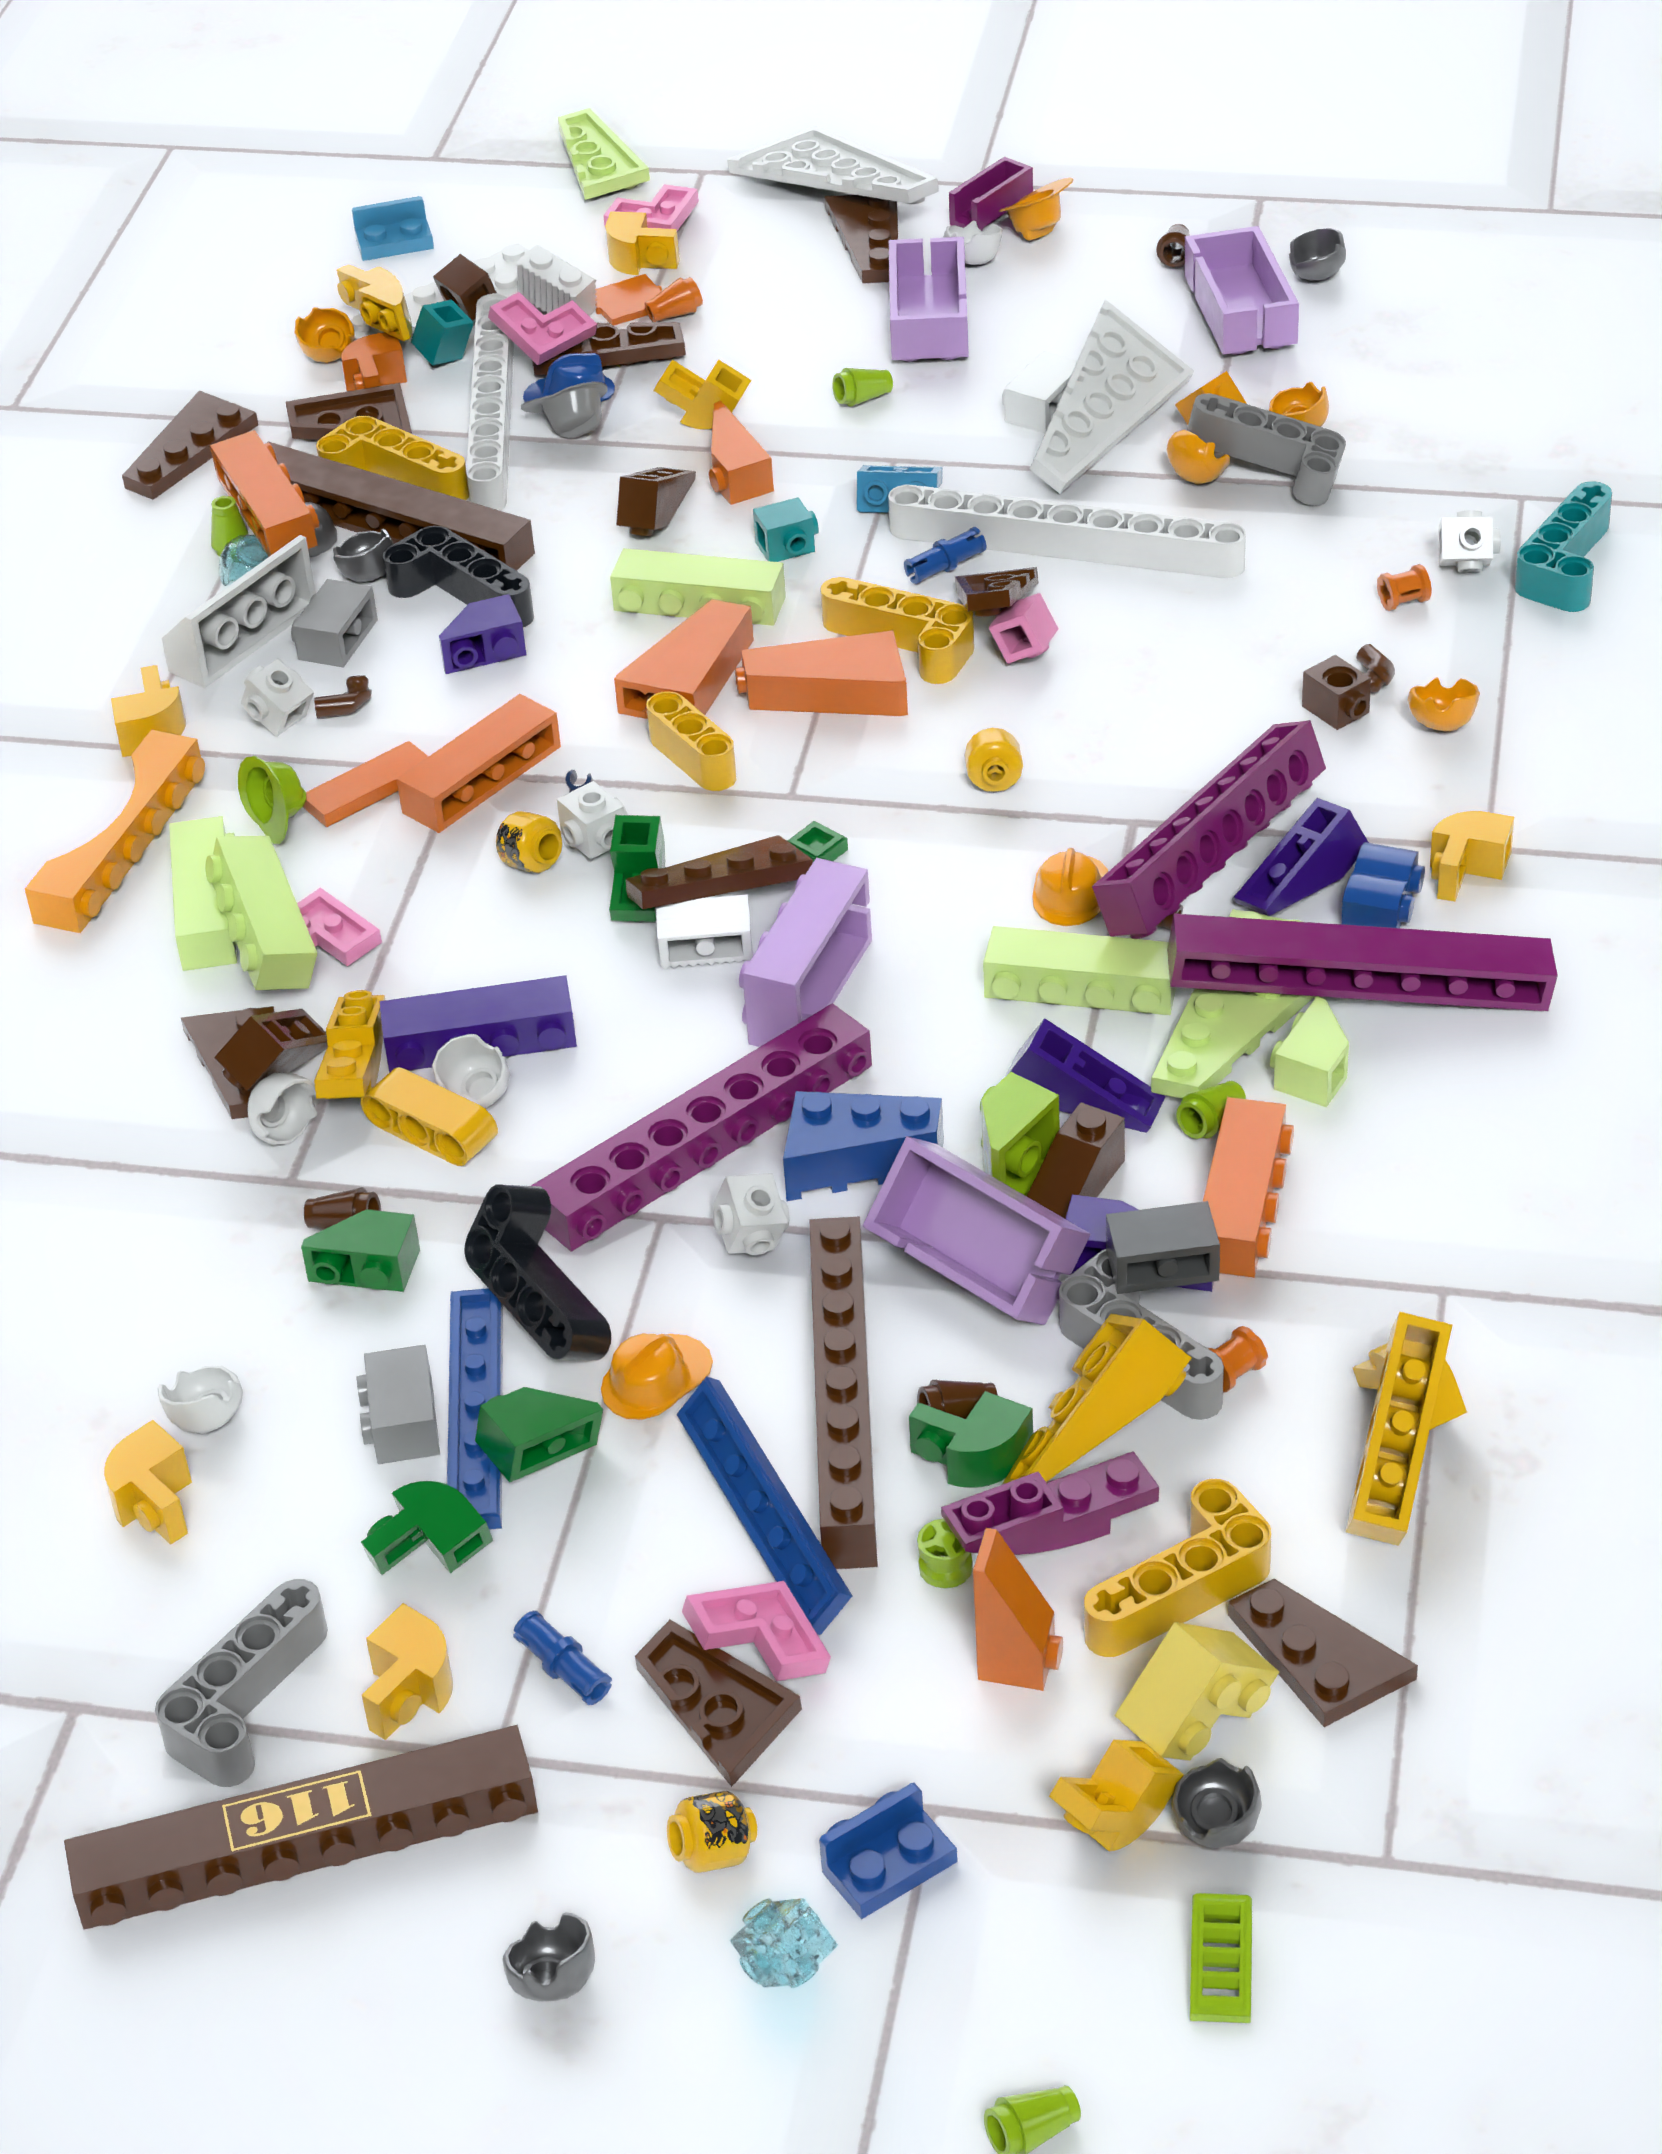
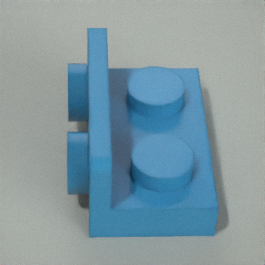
[351,196,434,261]
[857,465,943,513]

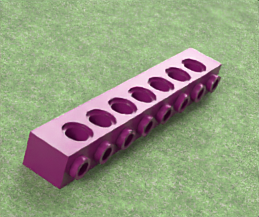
[1092,720,1326,939]
[531,1003,872,1252]

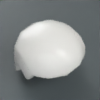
[943,221,1003,265]
[432,1034,511,1108]
[248,1073,317,1145]
[157,1366,243,1434]

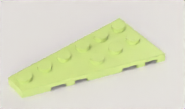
[1151,909,1315,1099]

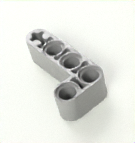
[1187,393,1346,506]
[1059,1249,1224,1420]
[155,1579,328,1787]

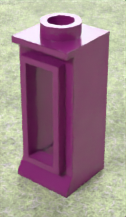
[949,156,1033,231]

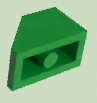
[475,1387,603,1482]

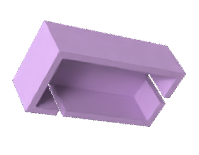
[1185,226,1299,355]
[889,237,969,362]
[739,858,872,1047]
[863,1136,1091,1325]

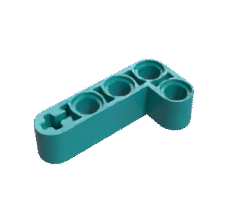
[1515,481,1612,612]

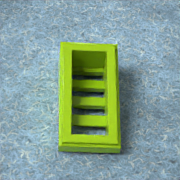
[1190,1893,1252,2023]

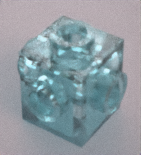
[729,1898,838,1988]

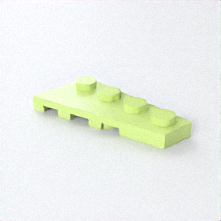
[558,108,650,200]

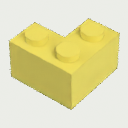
[1114,1622,1279,1761]

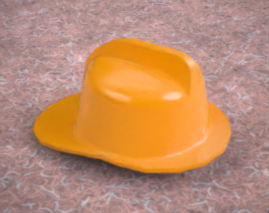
[999,177,1074,241]
[1032,848,1108,926]
[601,1333,713,1420]

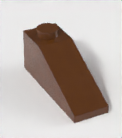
[616,467,696,536]
[214,1009,328,1091]
[1027,1102,1125,1219]

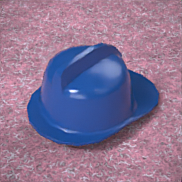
[523,353,615,402]

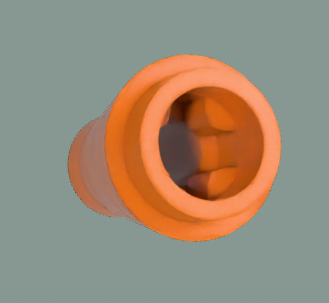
[644,277,703,322]

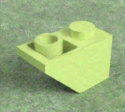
[1270,996,1349,1107]

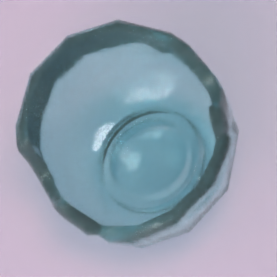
[218,535,269,586]

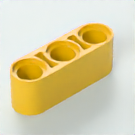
[646,691,737,791]
[361,1067,498,1166]

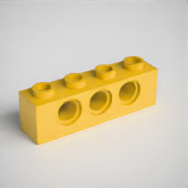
[1345,1311,1453,1546]

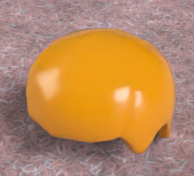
[294,307,355,363]
[1269,382,1329,427]
[1166,429,1230,484]
[1407,677,1480,731]

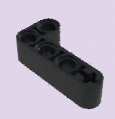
[383,526,534,627]
[464,1184,611,1360]

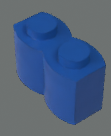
[1342,842,1425,928]

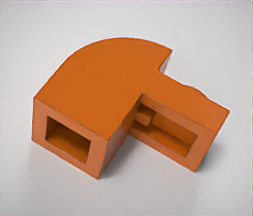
[341,332,407,391]

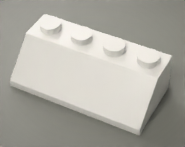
[161,535,316,688]

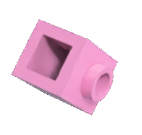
[988,593,1059,664]

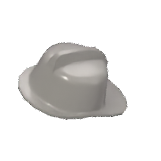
[521,382,608,439]

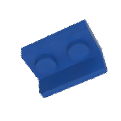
[819,1782,958,1920]

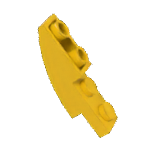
[336,264,412,341]
[314,990,385,1099]

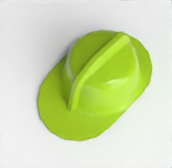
[238,756,306,844]

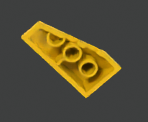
[1002,1313,1192,1484]

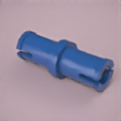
[903,527,987,584]
[513,1610,612,1705]

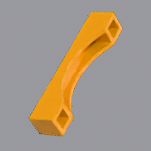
[25,730,205,934]

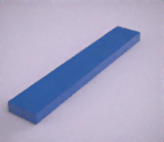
[447,1288,503,1530]
[676,1376,852,1635]

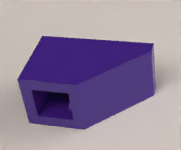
[439,594,527,674]

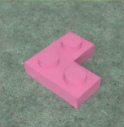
[603,184,699,231]
[488,292,597,365]
[297,887,382,966]
[682,1581,831,1681]

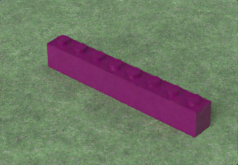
[1167,913,1558,1011]

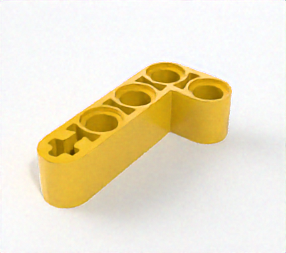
[316,416,469,500]
[820,577,974,684]
[1084,1479,1271,1657]

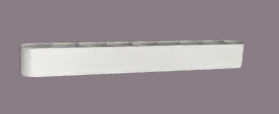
[466,293,514,511]
[888,485,1246,578]

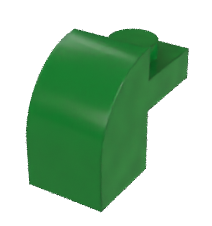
[609,815,665,922]
[909,1391,1033,1488]
[361,1481,493,1575]

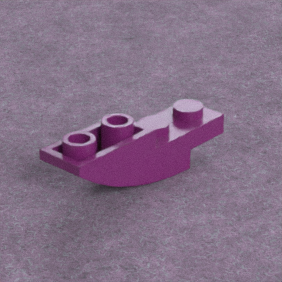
[941,1451,1159,1555]

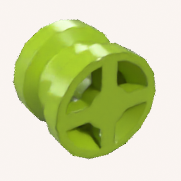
[917,1518,973,1589]

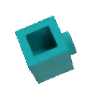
[411,300,474,365]
[753,497,819,562]

